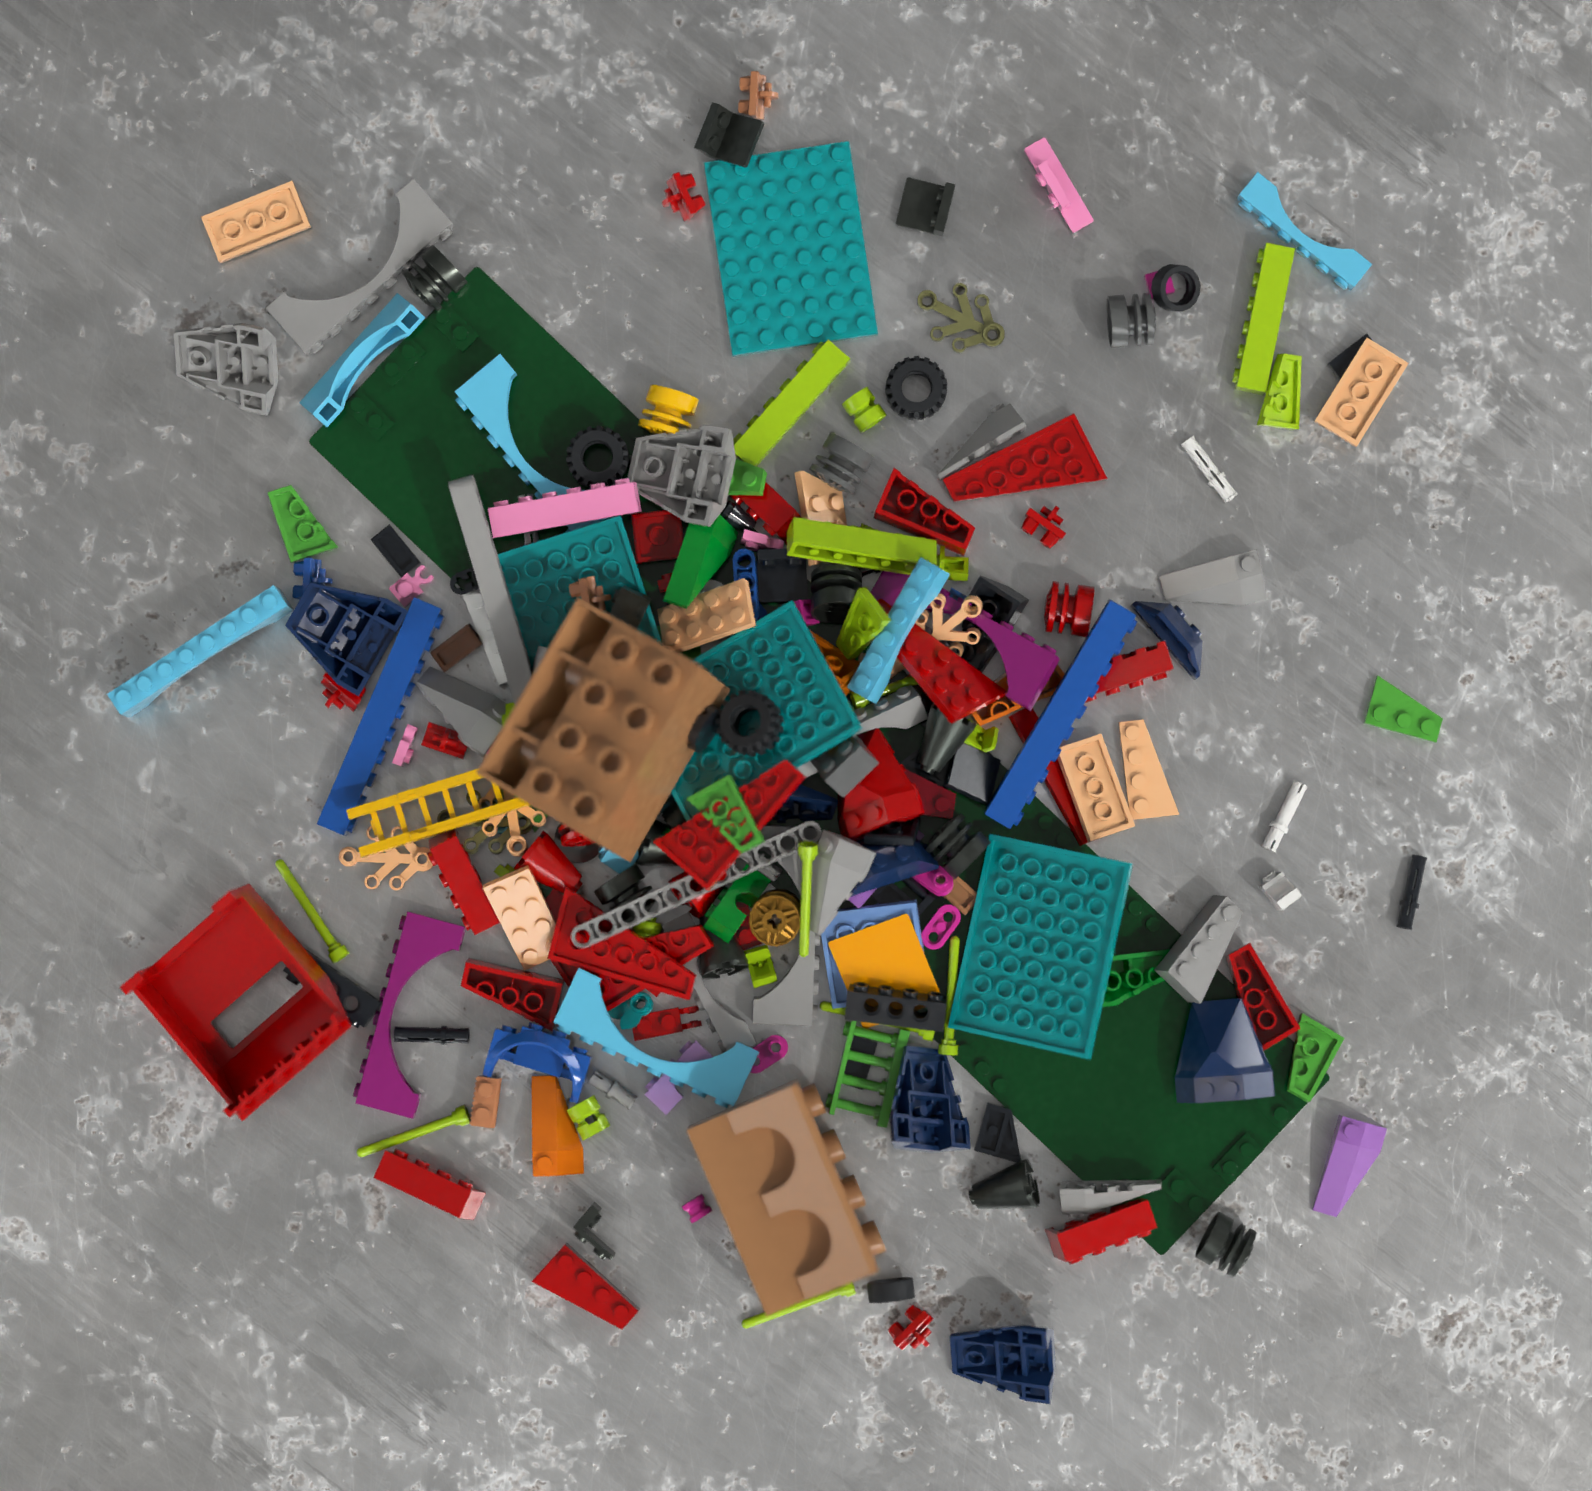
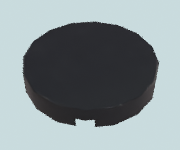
[688,705,720,753]

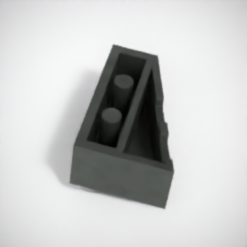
[606,585,652,630]

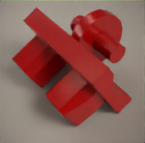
[661,172,705,221]
[1021,506,1066,549]
[321,672,366,712]
[421,722,468,759]
[888,1305,934,1351]

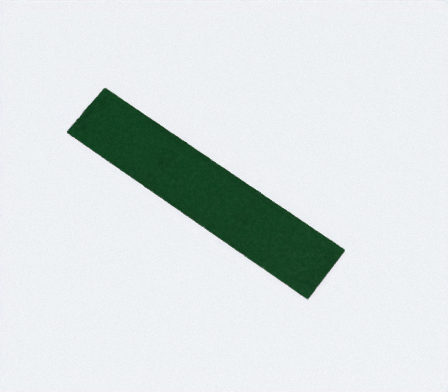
[309,267,1330,1255]

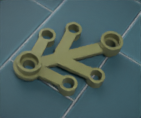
[917,283,1005,353]
[437,790,534,855]

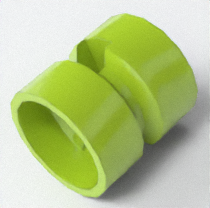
[842,387,887,433]
[566,1095,611,1141]

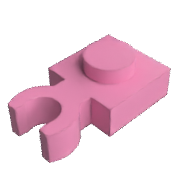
[740,529,785,551]
[388,565,434,608]
[392,724,418,767]

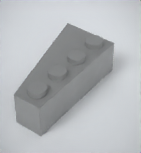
[1155,895,1243,1004]

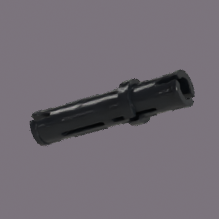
[1397,855,1427,930]
[394,1026,470,1045]

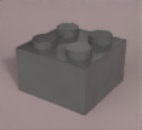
[810,734,879,798]

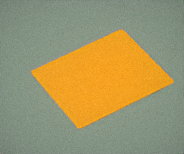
[828,914,940,1028]

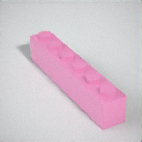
[488,478,642,538]

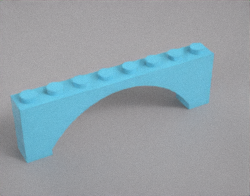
[455,354,616,532]
[107,585,294,718]
[554,968,759,1109]

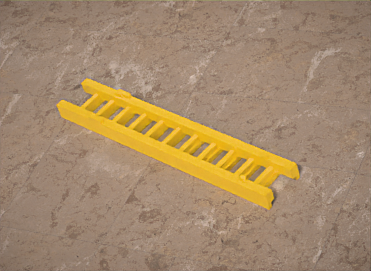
[346,768,530,858]

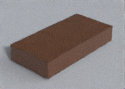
[430,624,483,672]

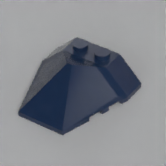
[285,582,408,696]
[1175,998,1275,1103]
[890,1046,971,1153]
[950,1325,1056,1404]

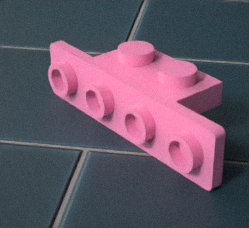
[1024,138,1093,233]

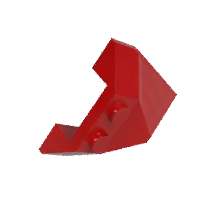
[838,728,925,842]

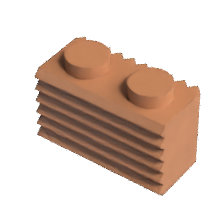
[469,1075,502,1128]

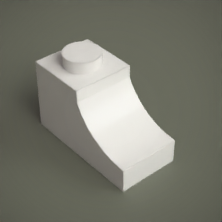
[1260,871,1302,910]

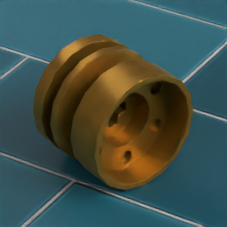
[749,888,801,946]

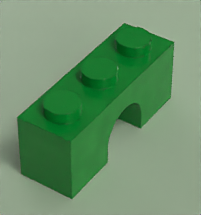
[704,864,771,943]

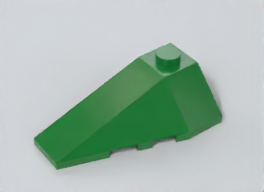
[663,515,738,609]
[1102,949,1170,1007]

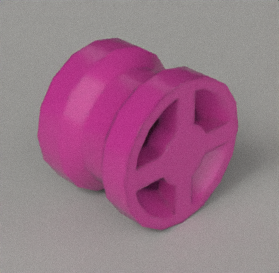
[681,1194,712,1223]

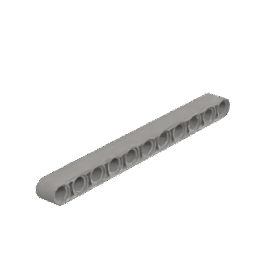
[448,475,532,705]
[571,821,821,949]

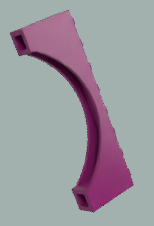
[870,571,1060,711]
[353,912,466,1119]

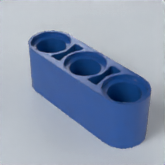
[733,549,759,621]

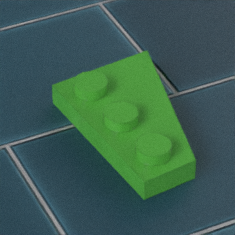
[728,459,767,496]
[267,485,338,563]
[1364,676,1443,743]
[686,775,765,853]
[1287,1013,1344,1103]

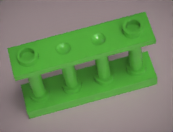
[825,1020,910,1128]

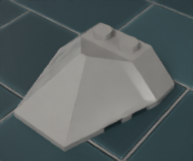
[174,323,278,416]
[627,425,736,527]

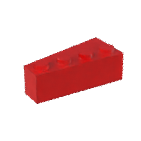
[873,468,975,556]
[1085,641,1174,703]
[427,829,500,935]
[1225,943,1301,1051]
[461,958,564,1032]
[373,1148,486,1220]
[1045,1197,1158,1264]
[532,1242,640,1329]

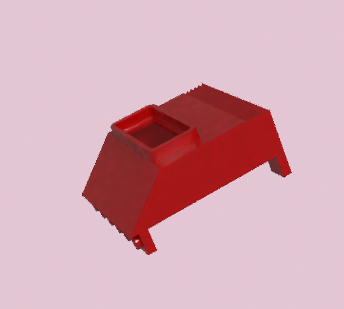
[120,884,352,1121]

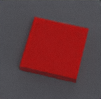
[631,510,684,563]

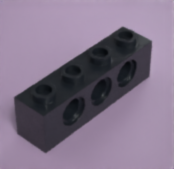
[283,948,383,1028]
[844,982,948,1032]

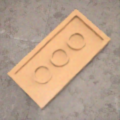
[201,181,311,263]
[1314,338,1409,447]
[657,578,756,653]
[1057,734,1135,843]
[483,865,557,970]

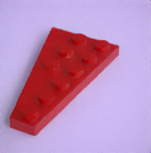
[942,413,1107,502]
[877,598,1007,724]
[653,760,806,891]
[547,886,697,1000]
[551,924,714,1011]

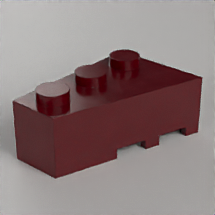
[905,769,956,819]

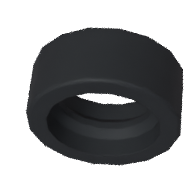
[1151,264,1201,312]
[867,1277,915,1303]

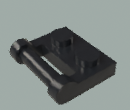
[871,877,937,916]

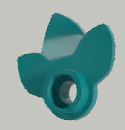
[608,992,653,1030]

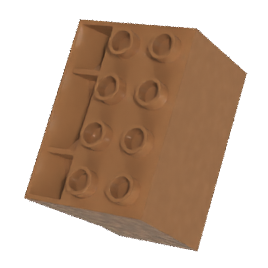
[476,598,730,862]
[686,1078,886,1316]

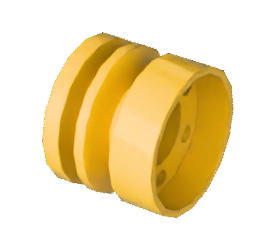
[638,385,699,435]

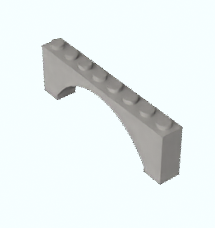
[266,179,454,355]
[753,825,822,1026]

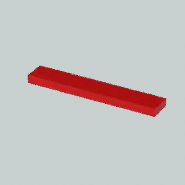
[1009,708,1088,846]

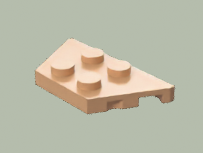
[795,471,847,566]

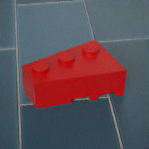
[729,482,801,546]

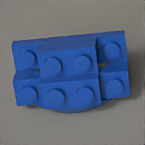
[483,1022,592,1104]

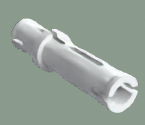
[1181,436,1238,504]
[1261,780,1308,853]

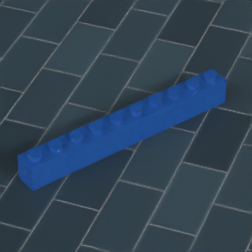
[317,597,445,836]
[984,599,1137,829]

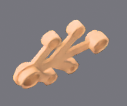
[915,594,982,657]
[478,787,546,857]
[339,826,433,890]

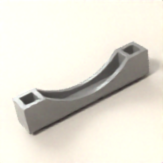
[797,685,928,778]
[661,912,757,1053]

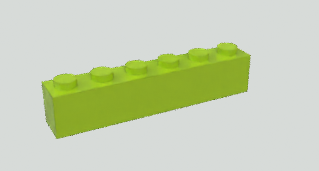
[1232,243,1295,395]
[733,339,850,466]
[787,517,937,575]

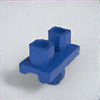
[292,558,333,600]

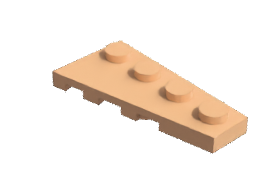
[1118,719,1179,820]

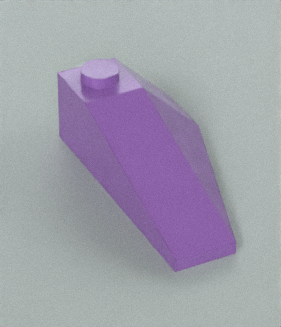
[1312,1115,1387,1217]

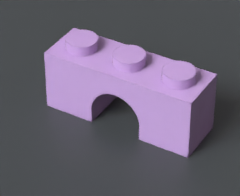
[645,1040,714,1115]

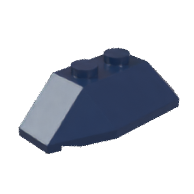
[1130,601,1203,680]
[851,838,939,896]

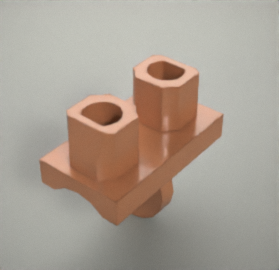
[738,71,779,120]
[569,576,611,611]

